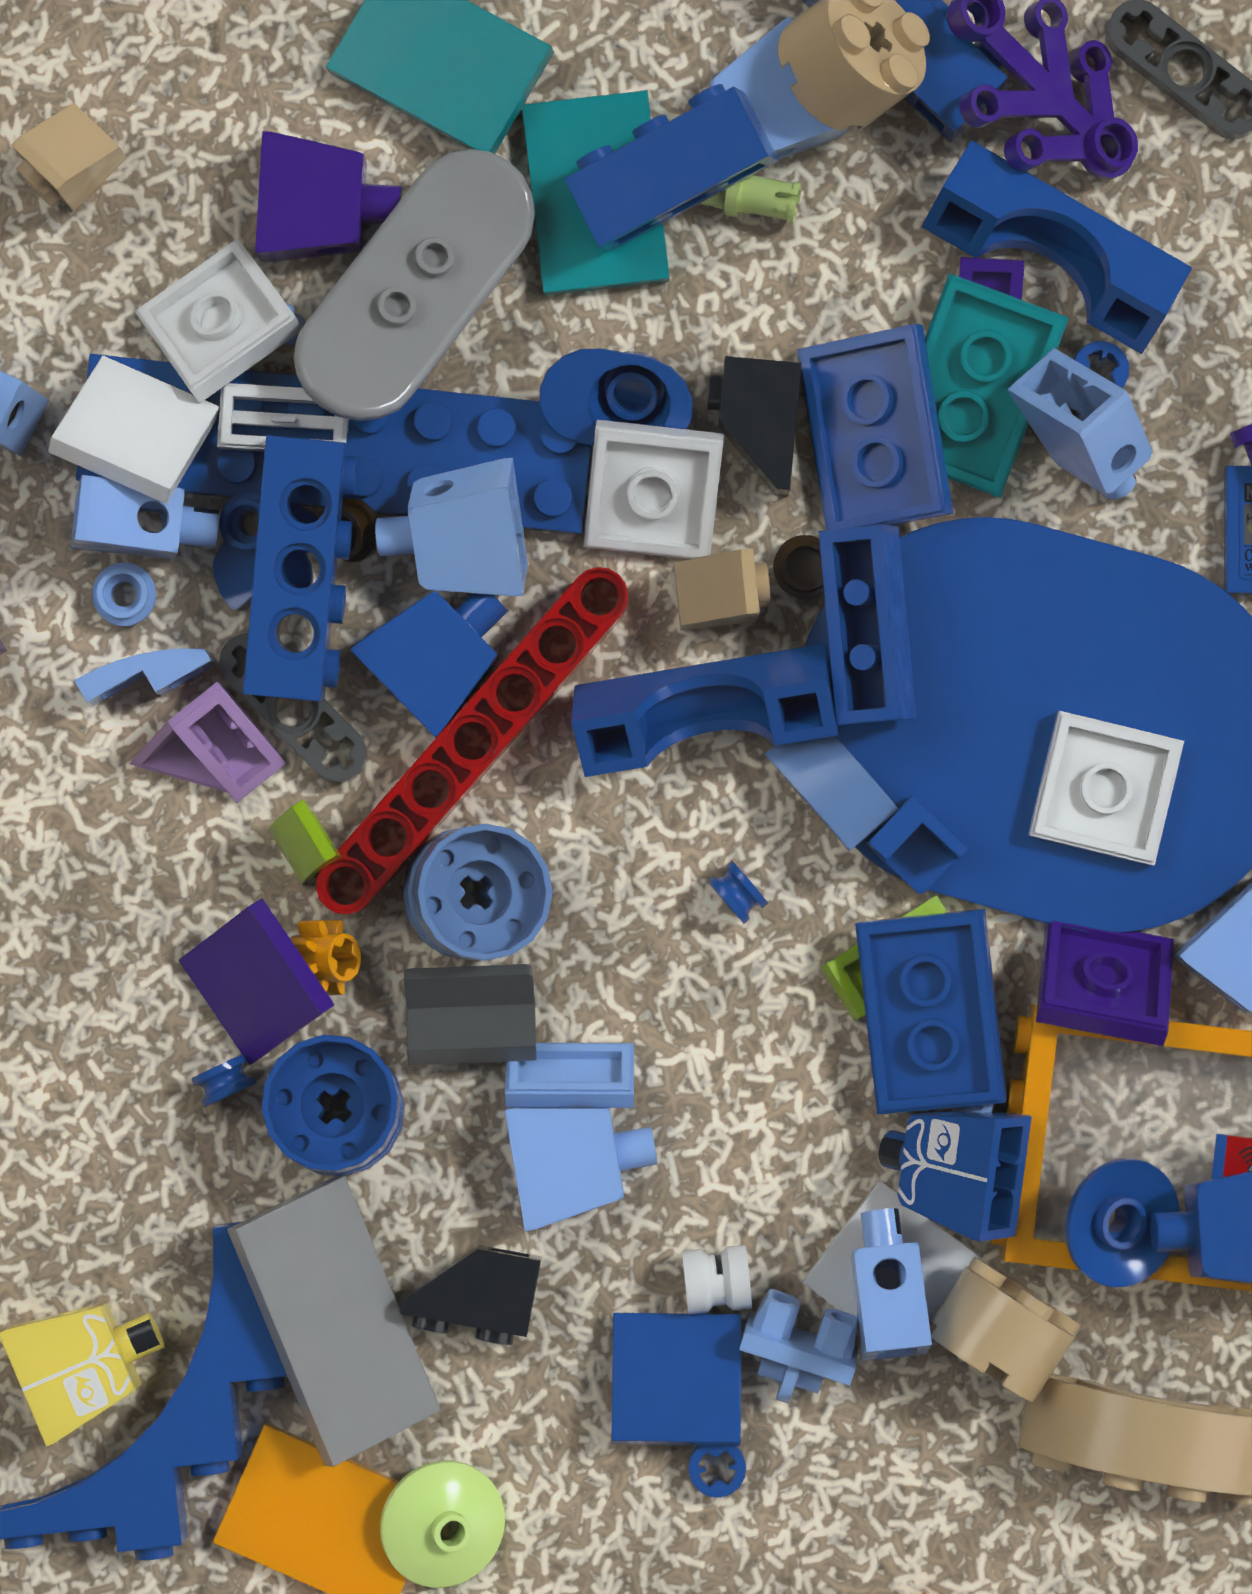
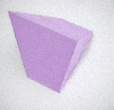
[129,681,287,803]

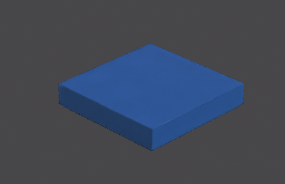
[611,1313,741,1446]

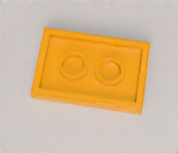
[212,1422,407,1594]

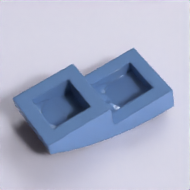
[764,736,899,851]

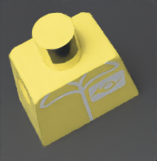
[0,1302,164,1447]

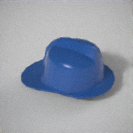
[540,348,692,445]

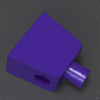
[255,131,402,262]

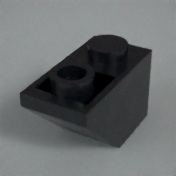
[400,1245,542,1345]

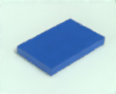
[797,323,953,530]
[855,909,1007,1115]

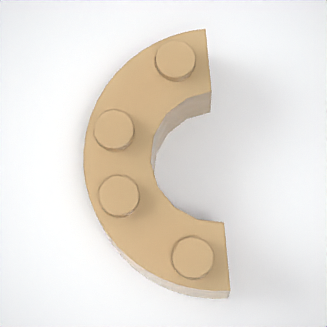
[1018,1374,1252,1505]

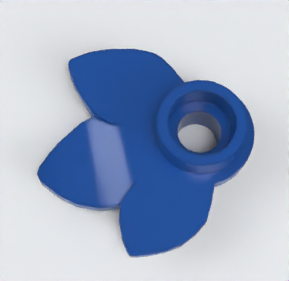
[213,492,318,610]

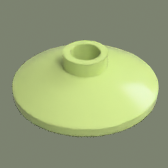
[380,1460,505,1588]

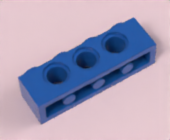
[243,435,358,701]

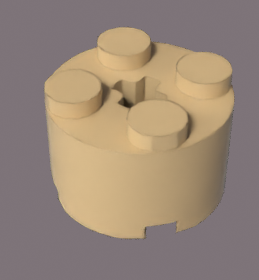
[778,0,930,131]
[929,1256,1081,1403]

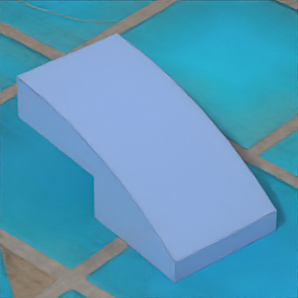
[74,648,216,706]

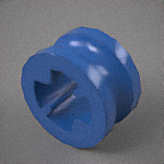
[1074,341,1129,388]
[707,861,768,924]
[191,1054,257,1108]
[688,1445,746,1498]

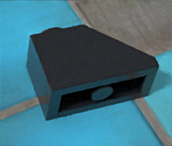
[707,356,802,497]

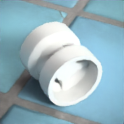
[682,1245,752,1315]

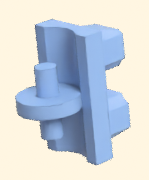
[739,1289,858,1404]

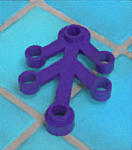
[947,0,1138,180]

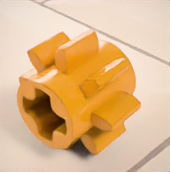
[290,920,361,995]

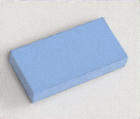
[505,1043,634,1108]

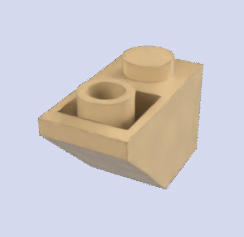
[11,103,126,212]
[674,548,771,630]

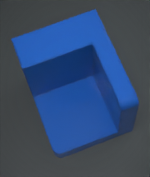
[865,795,969,894]

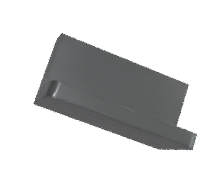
[404,964,537,1065]

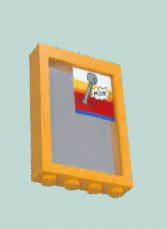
[990,1004,1252,1292]

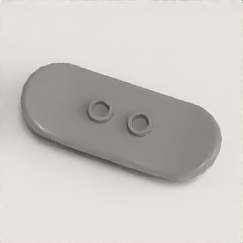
[294,149,535,421]

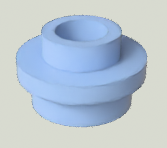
[92,562,157,627]

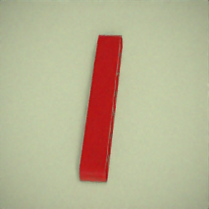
[316,567,629,915]

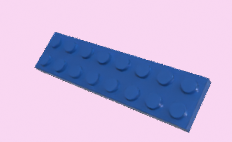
[76,354,591,535]

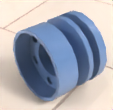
[402,824,553,961]

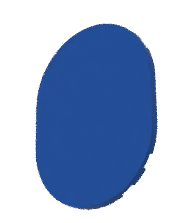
[804,517,1252,932]

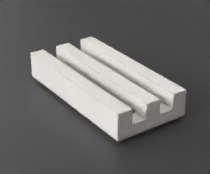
[217,383,349,452]

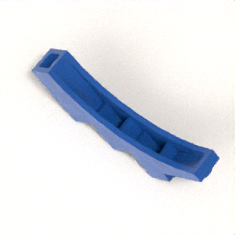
[0,1221,287,1561]

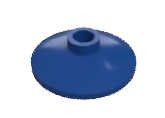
[1065,1158,1180,1287]

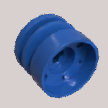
[261,1035,405,1176]

